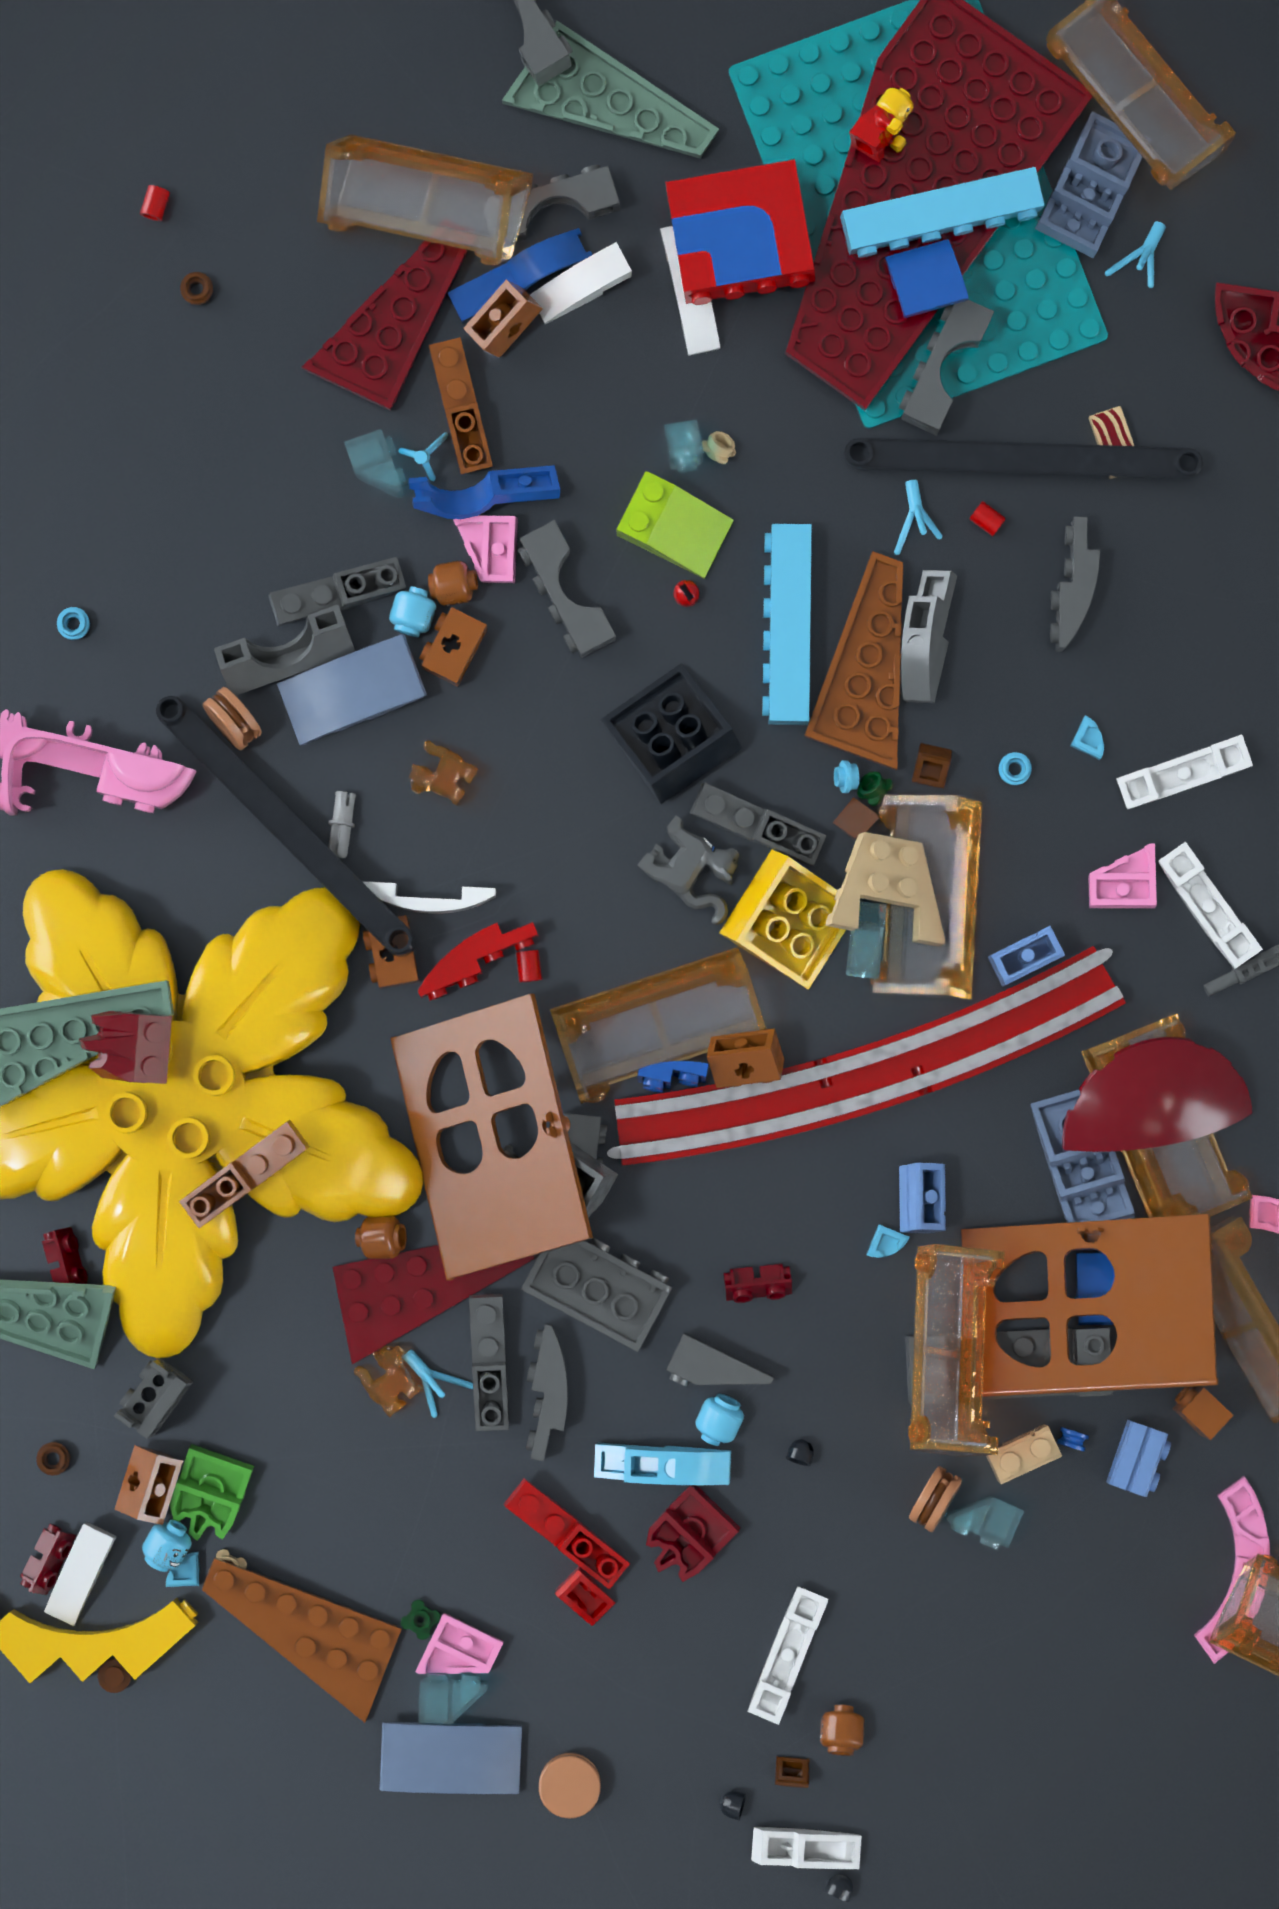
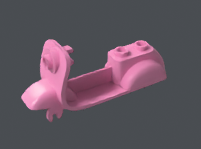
[0,709,197,816]

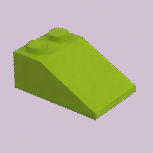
[616,471,734,579]

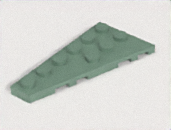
[502,21,719,159]
[0,980,174,1107]
[0,1280,116,1369]

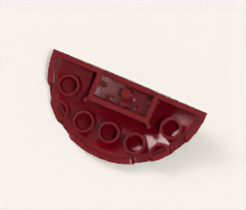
[1215,282,1279,391]
[1062,1037,1252,1152]

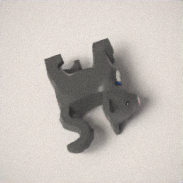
[637,816,740,925]

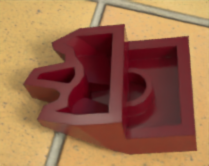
[79,1011,172,1084]
[646,1485,741,1582]

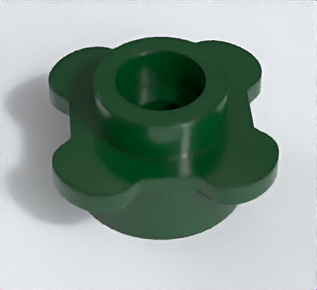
[857,772,893,806]
[401,1600,441,1640]

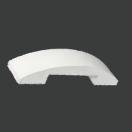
[660,226,720,356]
[1116,735,1253,810]
[1158,842,1263,969]
[363,881,496,914]
[747,1586,829,1725]

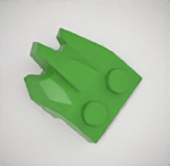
[169,1444,254,1541]

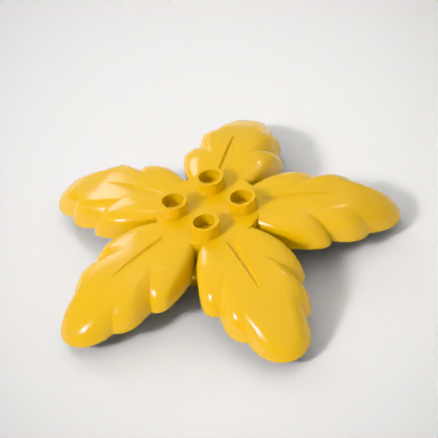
[0,869,423,1358]

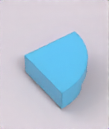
[1070,715,1104,760]
[866,1224,909,1258]
[166,1551,200,1587]

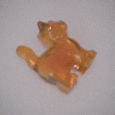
[409,740,479,806]
[354,1346,424,1417]

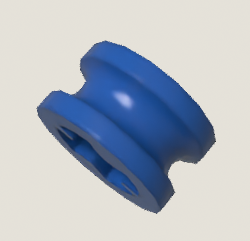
[1056,1427,1089,1452]

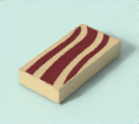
[1088,406,1134,479]

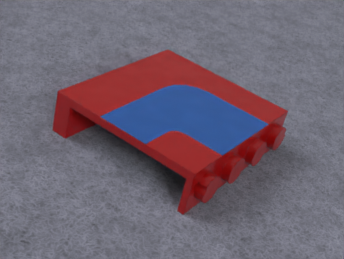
[665,159,815,305]

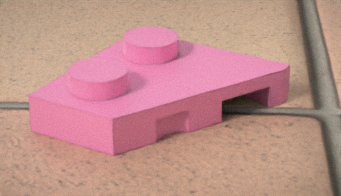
[453,516,518,583]
[1088,844,1157,908]
[415,1613,504,1674]

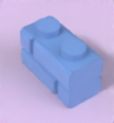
[988,926,1065,987]
[899,1163,946,1233]
[1106,1419,1171,1497]

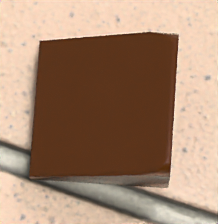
[912,743,952,789]
[833,797,880,842]

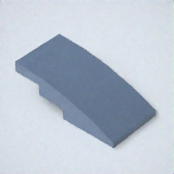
[1035,111,1150,258]
[277,634,427,745]
[1030,1090,1135,1223]
[379,1722,522,1794]

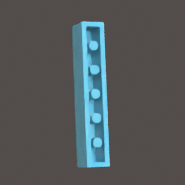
[840,167,1044,258]
[762,524,812,725]

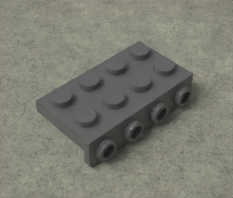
[521,1238,672,1352]

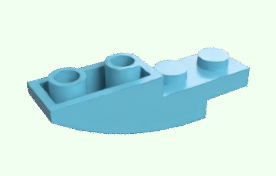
[594,1442,731,1485]

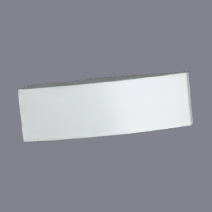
[530,242,632,324]
[44,1522,117,1626]
[751,1827,862,1869]

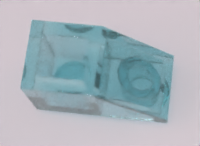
[664,420,703,473]
[344,429,408,498]
[846,901,887,979]
[945,1495,1024,1550]
[418,1673,488,1724]

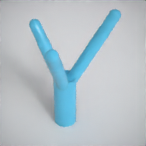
[1105,221,1166,288]
[399,432,449,481]
[894,480,943,555]
[402,1349,473,1418]

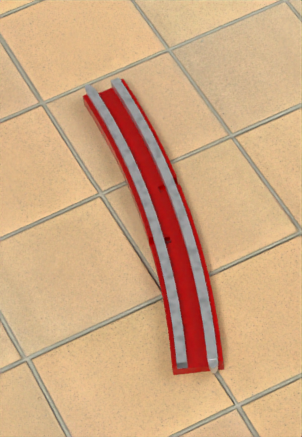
[607,946,1126,1166]

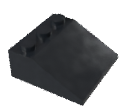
[601,664,742,804]

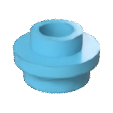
[57,607,90,640]
[998,752,1032,785]
[834,760,859,793]

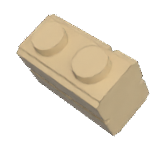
[985,1424,1062,1484]

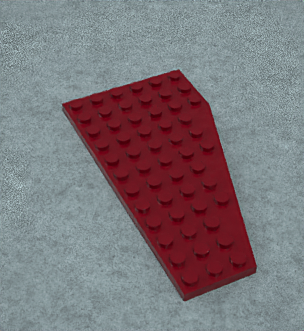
[785,0,1095,411]

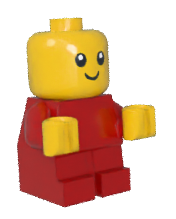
[849,88,913,162]

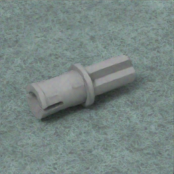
[328,791,356,858]

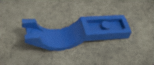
[447,228,592,324]
[408,465,560,519]

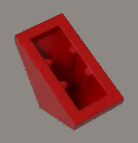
[555,1566,615,1626]

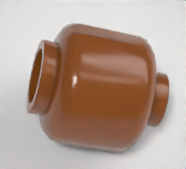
[428,560,478,606]
[355,1216,407,1259]
[820,1705,865,1756]

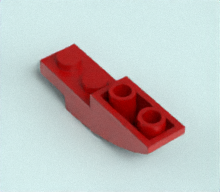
[418,922,539,1001]
[503,1478,630,1590]

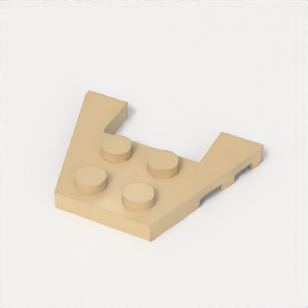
[826,832,945,947]

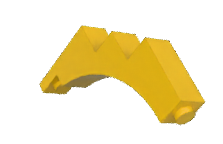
[0,1598,199,1683]

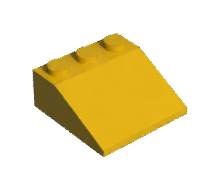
[719,849,861,990]

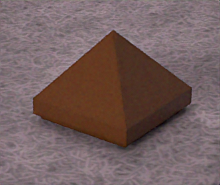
[775,1756,810,1788]

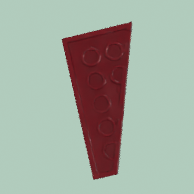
[301,219,475,411]
[332,1245,534,1364]

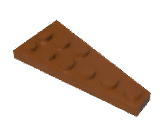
[804,551,903,771]
[202,1557,401,1723]

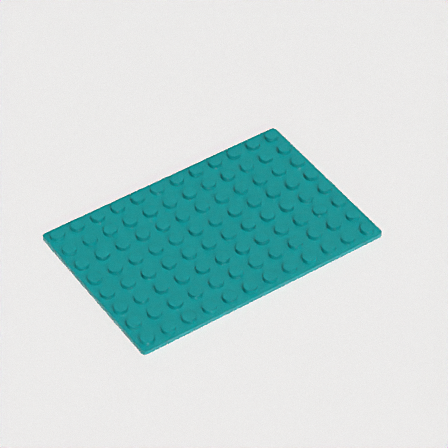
[729,0,1108,429]

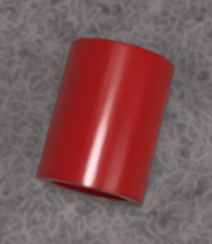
[140,185,170,221]
[969,501,1006,537]
[516,950,542,983]

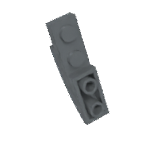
[1050,517,1100,652]
[268,557,406,627]
[901,570,957,703]
[690,783,826,866]
[469,1294,509,1431]
[526,1324,568,1461]

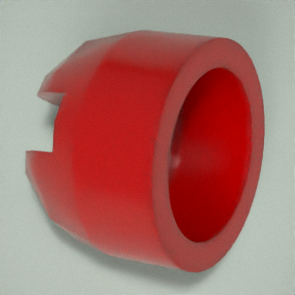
[673,580,700,607]

